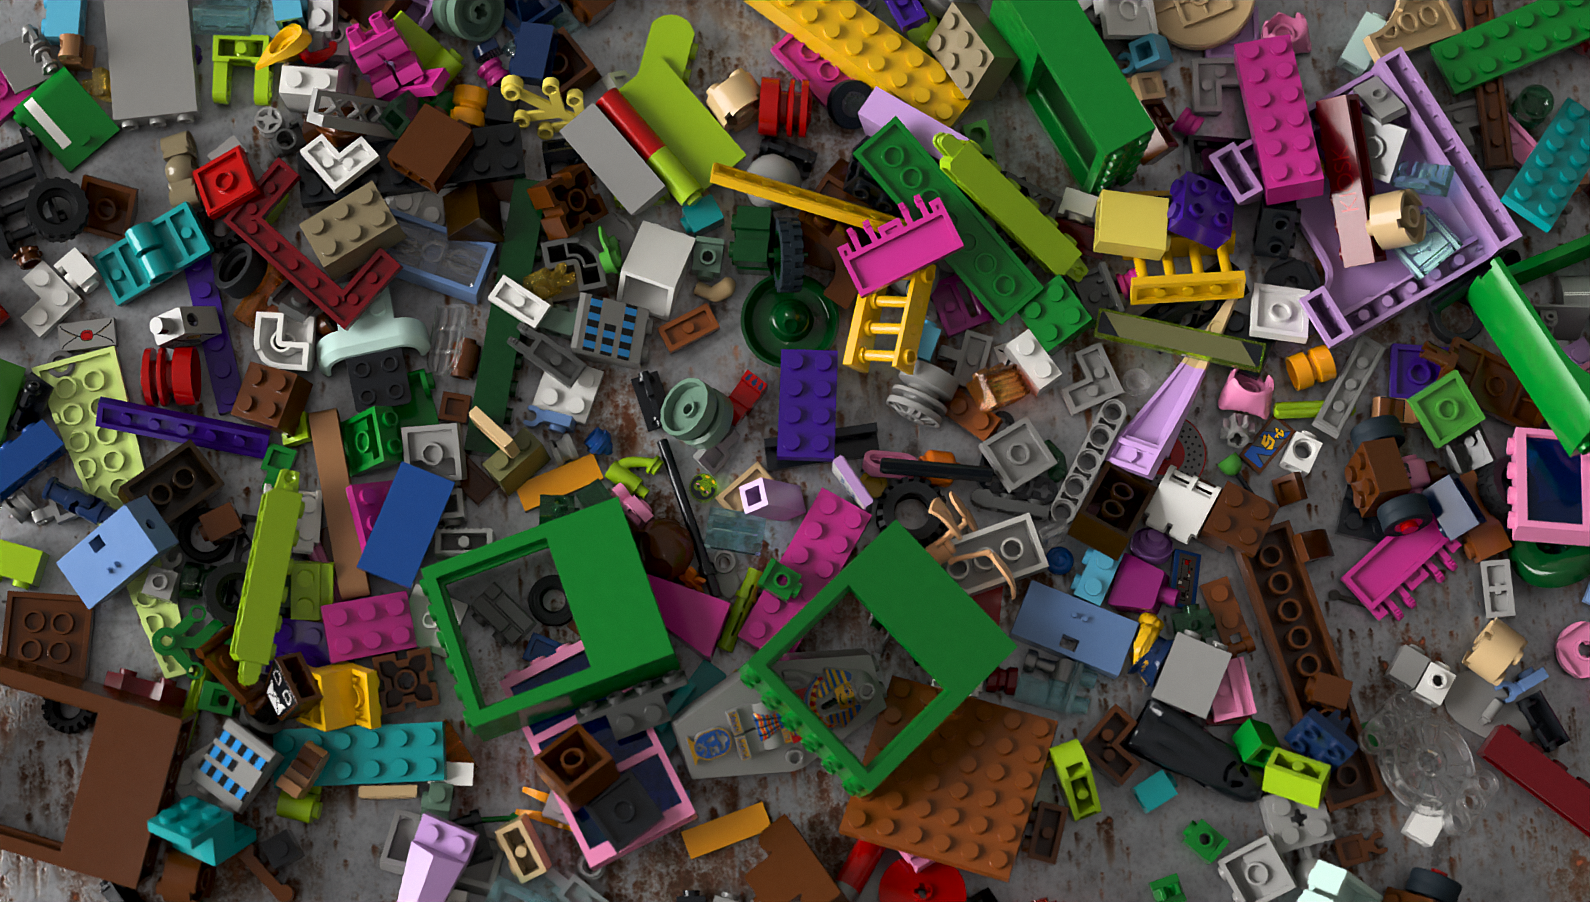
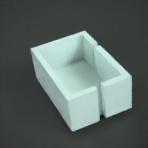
[1297,860,1383,902]

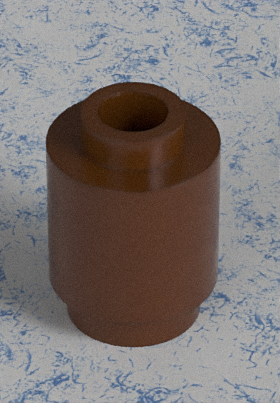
[449,337,481,380]

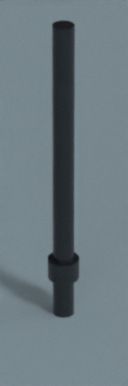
[657,439,722,598]

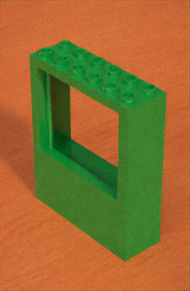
[989,0,1156,197]
[419,496,681,742]
[738,519,1018,798]

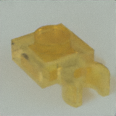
[522,262,576,301]

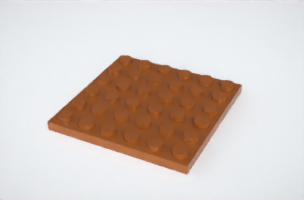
[839,675,1058,883]

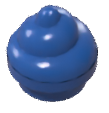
[584,427,613,455]
[1046,547,1074,575]

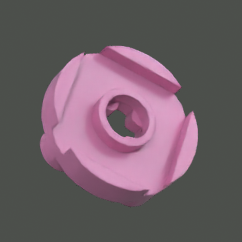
[1554,621,1590,679]

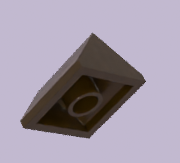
[442,180,504,242]

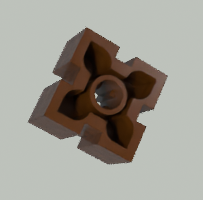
[526,163,609,241]
[372,645,441,715]

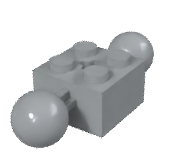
[1258,744,1335,891]

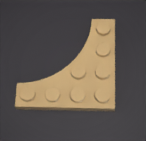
[1363,0,1463,64]

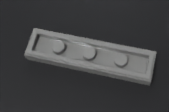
[1312,334,1386,439]

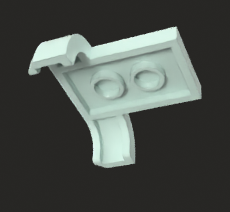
[316,281,431,377]

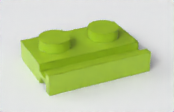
[291,561,335,620]

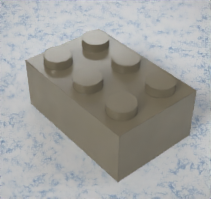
[926,2,1019,101]
[299,181,407,281]

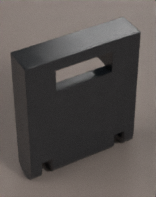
[1182,134,1247,188]

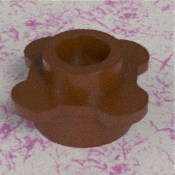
[12,245,43,270]

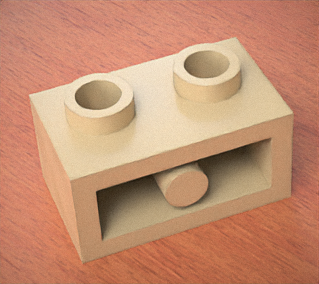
[495,813,552,884]

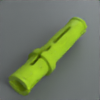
[716,567,763,653]

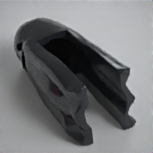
[1122,697,1266,803]

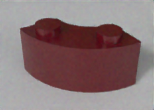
[104,668,187,707]

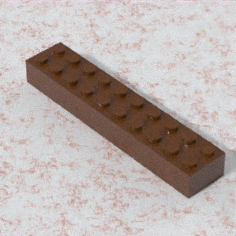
[1232,520,1385,813]

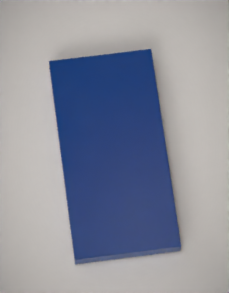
[357,461,456,589]

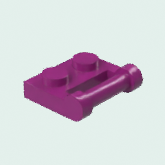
[930,274,994,339]

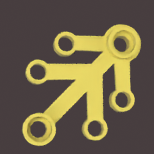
[501,75,585,140]

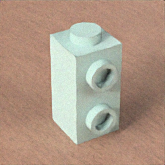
[1335,11,1387,78]

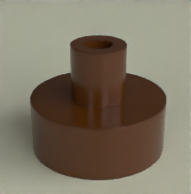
[316,311,338,336]
[1424,460,1448,489]

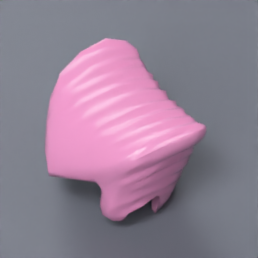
[1260,11,1312,54]
[1217,368,1274,420]

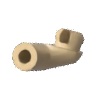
[694,277,736,302]

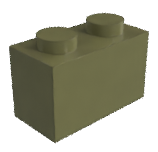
[482,427,551,496]

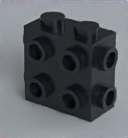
[843,135,899,215]

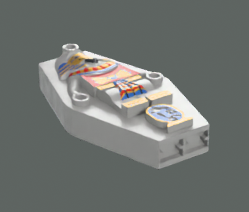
[670,648,887,779]

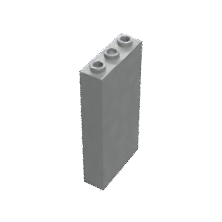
[104,0,202,130]

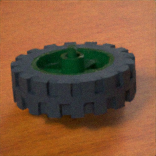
[768,217,808,293]

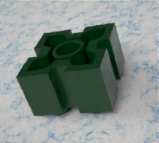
[729,206,775,276]

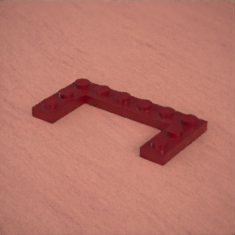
[223,157,404,331]

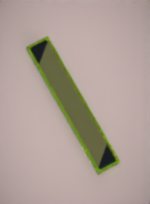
[1093,308,1266,373]

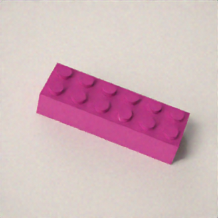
[1234,34,1324,205]
[737,487,872,653]

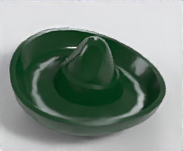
[741,274,839,368]
[1507,500,1590,588]

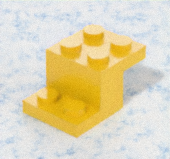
[296,661,382,732]

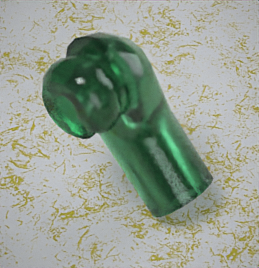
[1044,439,1068,483]

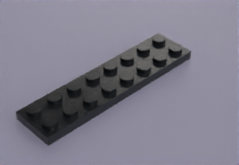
[296,122,526,208]

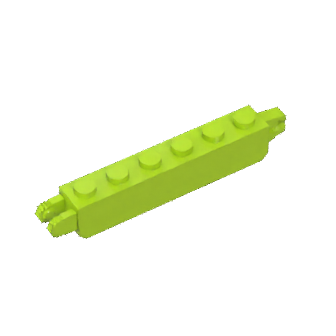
[932,132,1089,283]
[230,469,305,686]

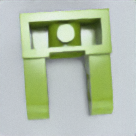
[212,33,275,106]

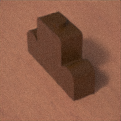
[745,814,850,902]

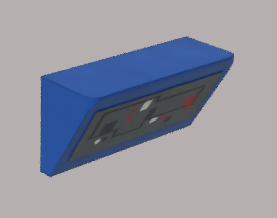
[1166,549,1201,611]

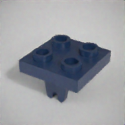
[502,0,564,37]
[1283,708,1359,774]

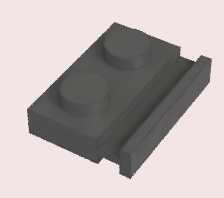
[267,279,319,324]

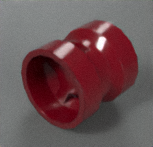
[986,666,1018,696]

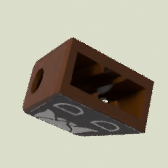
[265,651,323,721]

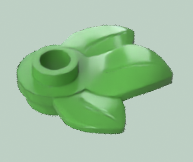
[598,225,623,277]

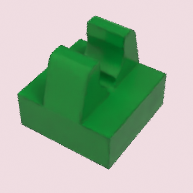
[1148,873,1187,902]

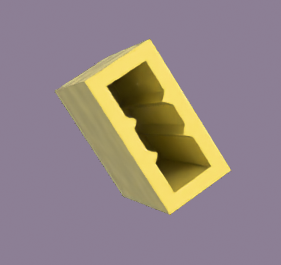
[1093,189,1171,261]

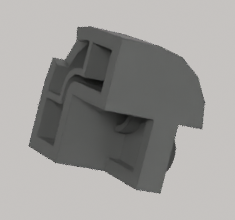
[541,237,608,305]

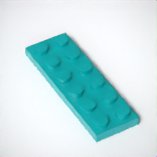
[1500,97,1590,233]
[273,722,447,788]

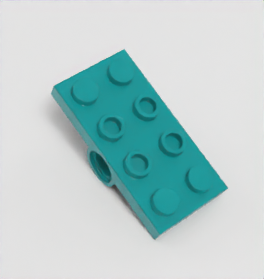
[92,201,215,307]

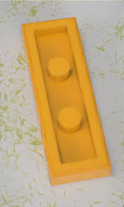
[516,453,604,513]
[681,802,770,860]

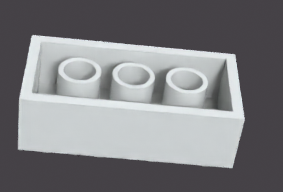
[940,513,1049,597]

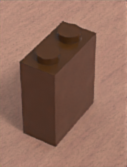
[387,103,475,195]

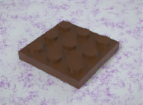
[0,591,95,679]

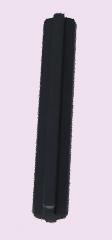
[880,458,993,482]

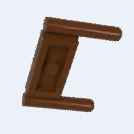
[195,625,271,715]

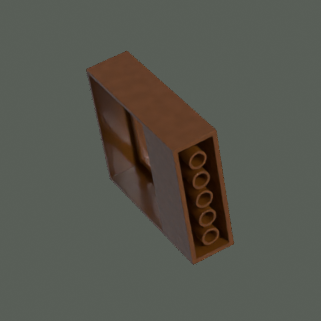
[0,654,197,889]

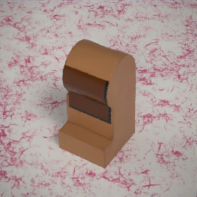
[58,33,96,72]
[1371,396,1422,429]
[275,740,330,799]

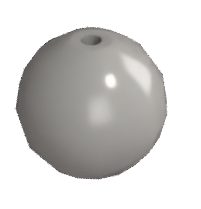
[746,154,802,212]

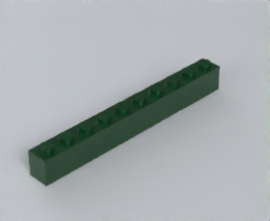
[464,178,547,458]

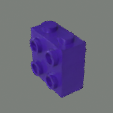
[1167,171,1235,250]

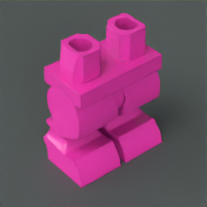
[346,10,424,99]

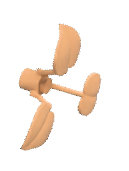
[924,491,1016,600]

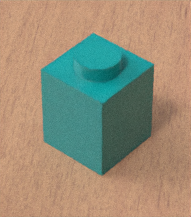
[679,194,725,238]
[1130,769,1178,814]

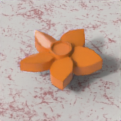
[678,566,706,593]

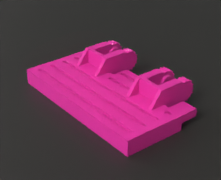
[837,194,965,299]
[1340,513,1462,621]

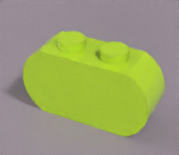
[638,15,699,86]
[1049,738,1102,822]

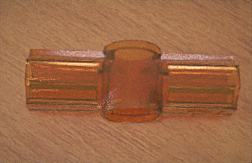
[232,263,287,329]

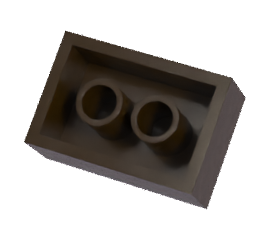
[117,439,225,528]
[1067,461,1157,562]

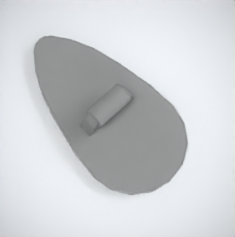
[1443,670,1534,743]

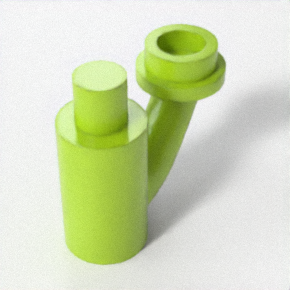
[604,455,664,499]

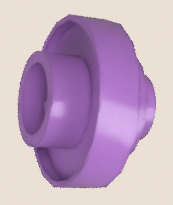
[1130,527,1173,565]

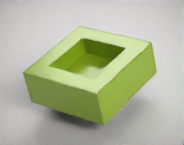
[282,411,312,448]

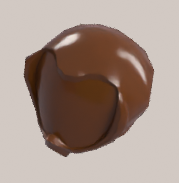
[634,518,694,582]

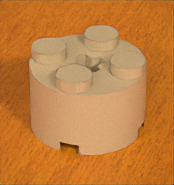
[706,68,761,134]
[1366,188,1427,250]
[1462,617,1528,686]

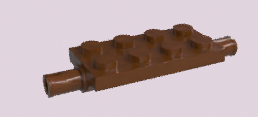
[1419,336,1545,429]

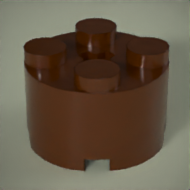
[156,848,217,902]

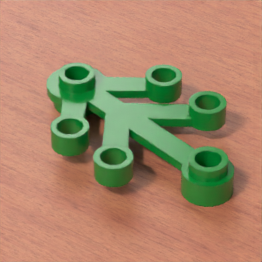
[152,605,233,680]

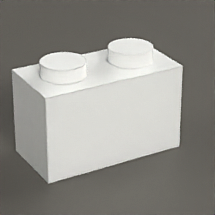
[1003,329,1062,396]

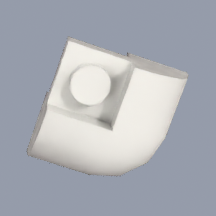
[254,311,317,372]

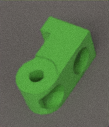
[960,119,997,163]

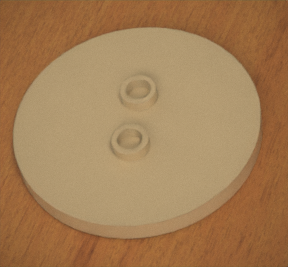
[1153,0,1256,50]

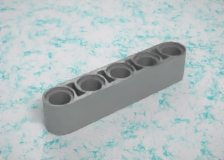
[1048,399,1127,528]

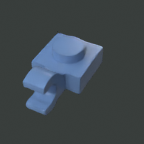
[523,405,577,435]
[1494,666,1549,704]

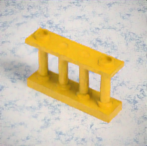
[1122,230,1246,305]
[843,264,936,375]

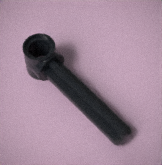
[1426,248,1521,314]

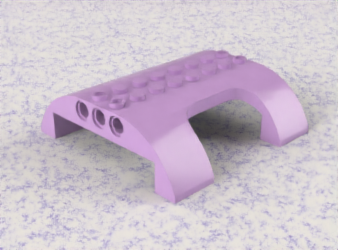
[1209,47,1523,349]

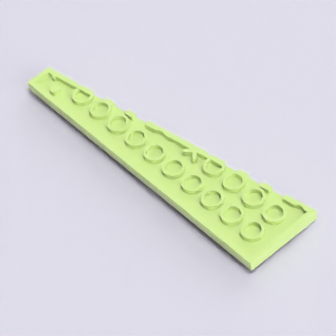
[31,346,195,680]

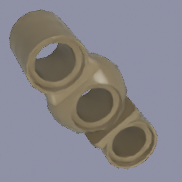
[160,130,204,209]

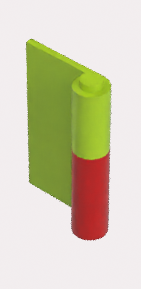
[596,56,747,207]

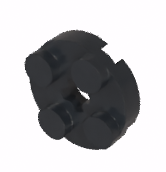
[1262,257,1320,293]

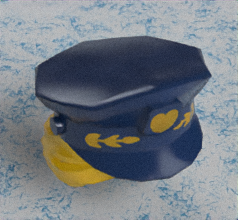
[1127,612,1175,688]

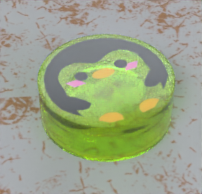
[689,473,718,503]

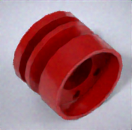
[758,76,813,138]
[141,346,202,407]

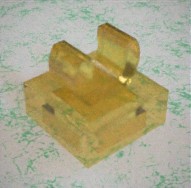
[82,67,112,102]

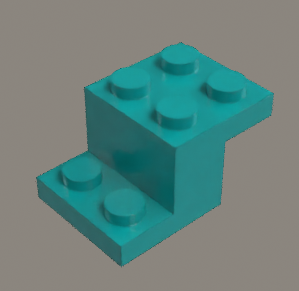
[147,795,257,866]

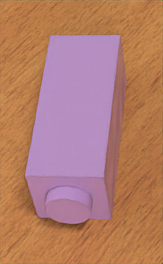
[739,478,806,522]

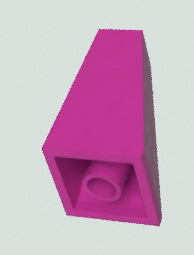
[647,574,731,663]

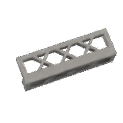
[306,88,410,140]

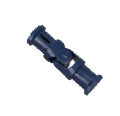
[42,476,118,525]

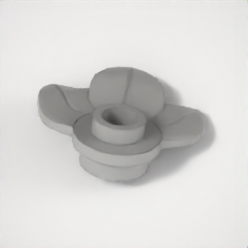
[688,548,740,599]

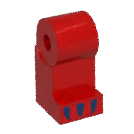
[728,369,768,427]

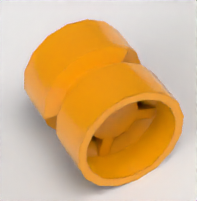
[449,84,489,128]
[1285,344,1337,391]

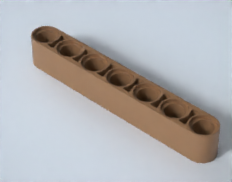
[308,408,371,601]

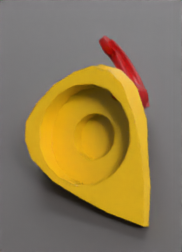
[255,23,338,71]

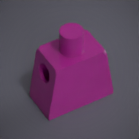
[1107,553,1181,615]

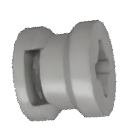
[255,107,286,139]
[547,433,579,467]
[2,488,39,524]

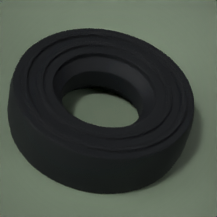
[528,575,573,627]

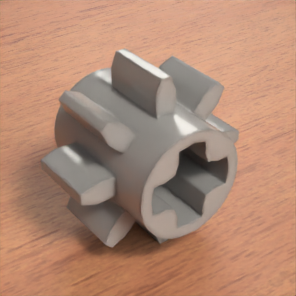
[1220,413,1256,448]

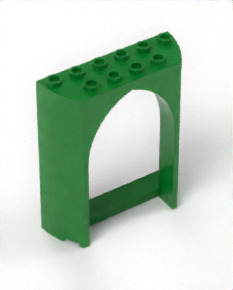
[1465,234,1590,457]

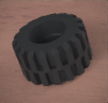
[876,476,948,548]

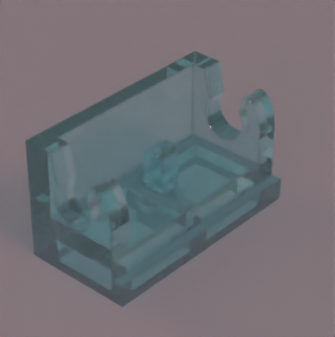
[1391,161,1456,197]
[704,507,766,556]

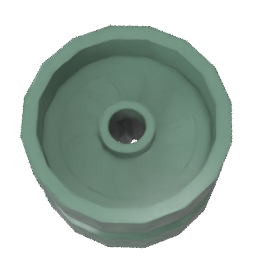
[432,0,505,42]
[660,378,733,450]

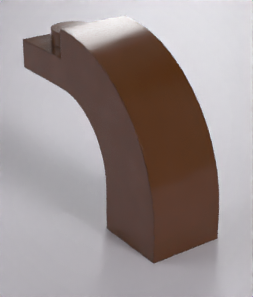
[801,213,863,309]

